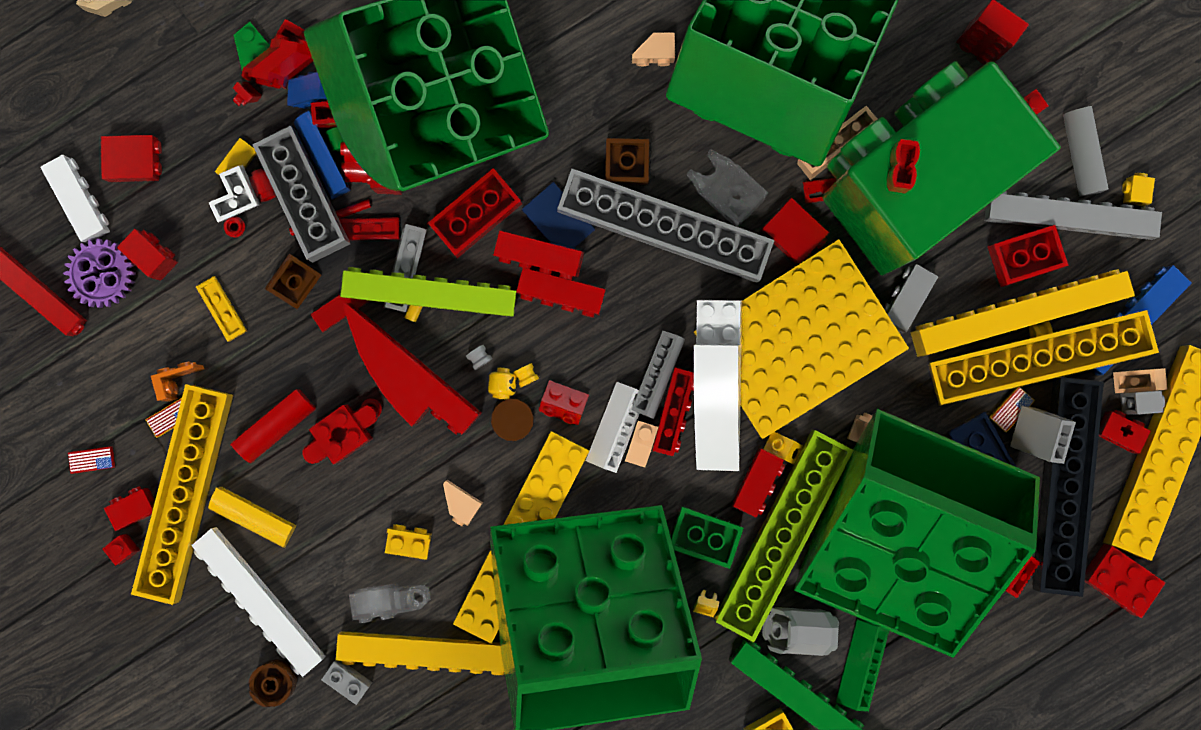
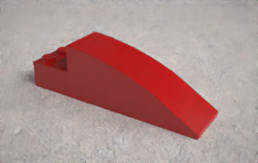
[343,303,482,435]

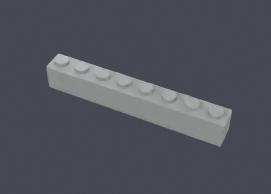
[984,191,1162,240]

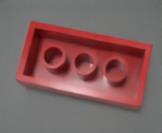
[957,0,1029,65]
[428,168,522,258]

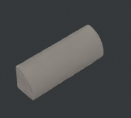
[1063,106,1108,197]
[631,331,685,419]

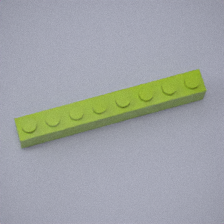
[340,267,516,317]

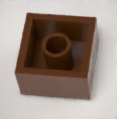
[605,138,649,186]

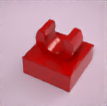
[233,81,262,106]

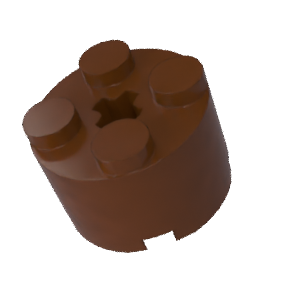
[249,659,298,707]

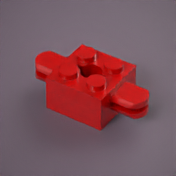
[302,404,378,465]

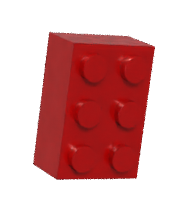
[987,225,1069,287]
[1085,544,1165,618]

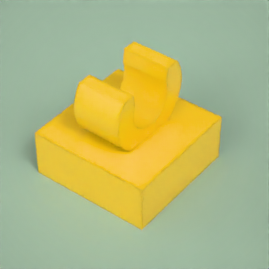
[693,590,719,617]

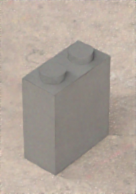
[1010,406,1076,464]

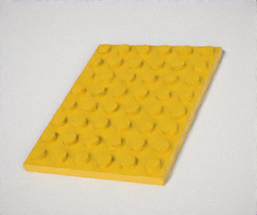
[694,239,909,439]

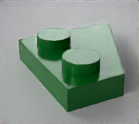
[234,22,270,81]

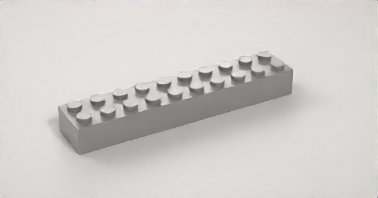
[557,169,774,283]

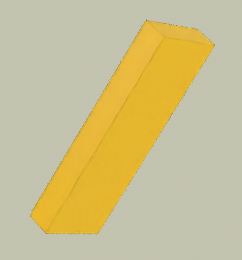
[196,276,247,342]

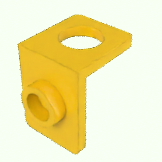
[764,432,803,465]

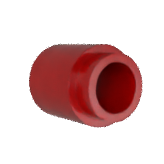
[249,169,276,202]

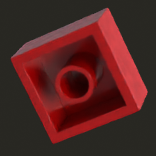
[117,229,178,281]

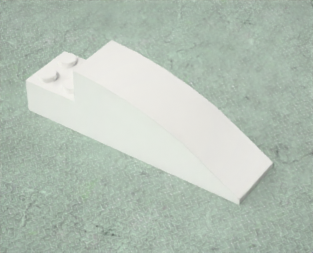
[694,300,742,471]

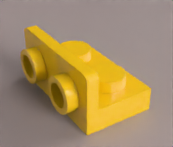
[385,524,432,560]

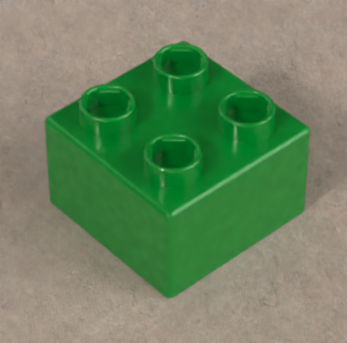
[822,61,1061,275]

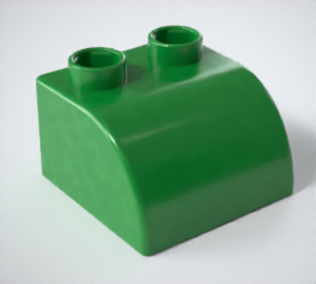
[304,0,549,191]
[666,0,899,167]

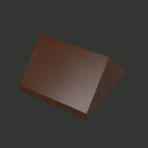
[265,253,322,309]

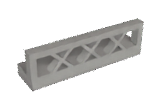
[383,224,427,312]

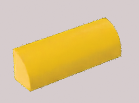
[208,487,297,548]

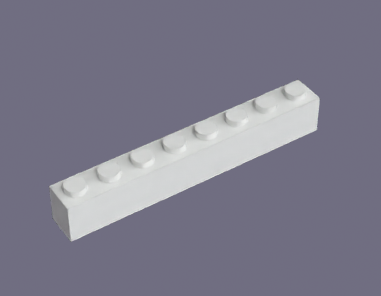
[191,527,326,677]

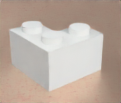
[209,165,261,222]

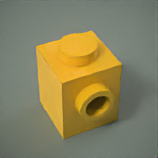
[1122,173,1155,206]

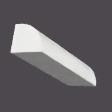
[586,382,640,473]

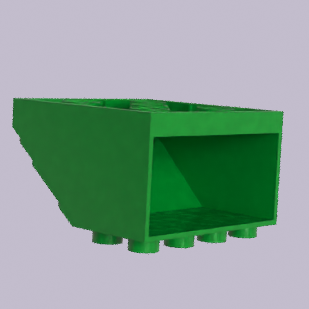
[794,409,1040,658]
[490,505,702,730]

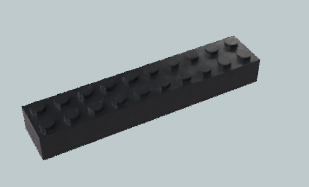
[1033,377,1104,597]

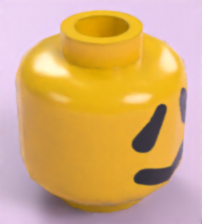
[488,368,517,399]

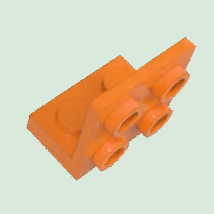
[151,361,204,401]

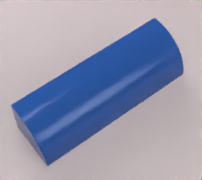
[294,111,351,200]

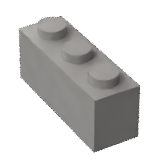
[884,264,938,333]

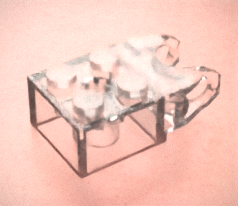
[687,149,768,227]
[349,583,431,623]

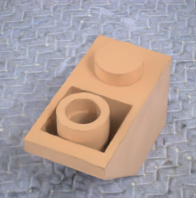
[632,33,675,67]

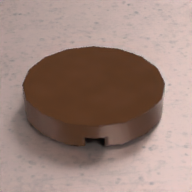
[491,399,534,441]

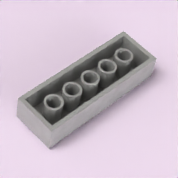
[252,126,350,263]

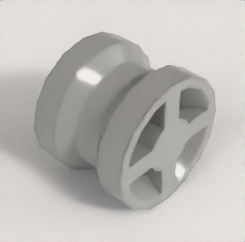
[466,345,492,370]

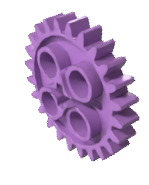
[63,239,136,308]

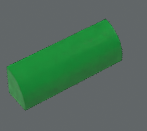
[836,619,889,712]

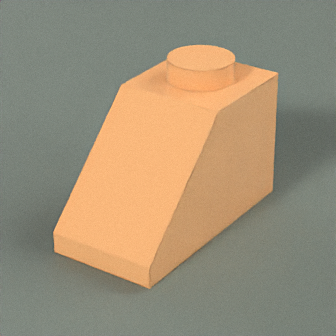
[1113,368,1167,393]
[625,421,658,467]
[443,480,483,526]

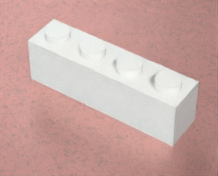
[40,155,110,244]

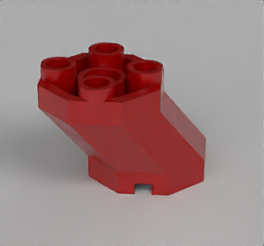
[241,35,313,89]

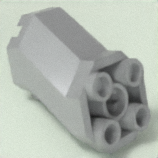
[762,607,839,656]

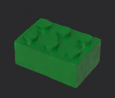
[670,506,744,569]

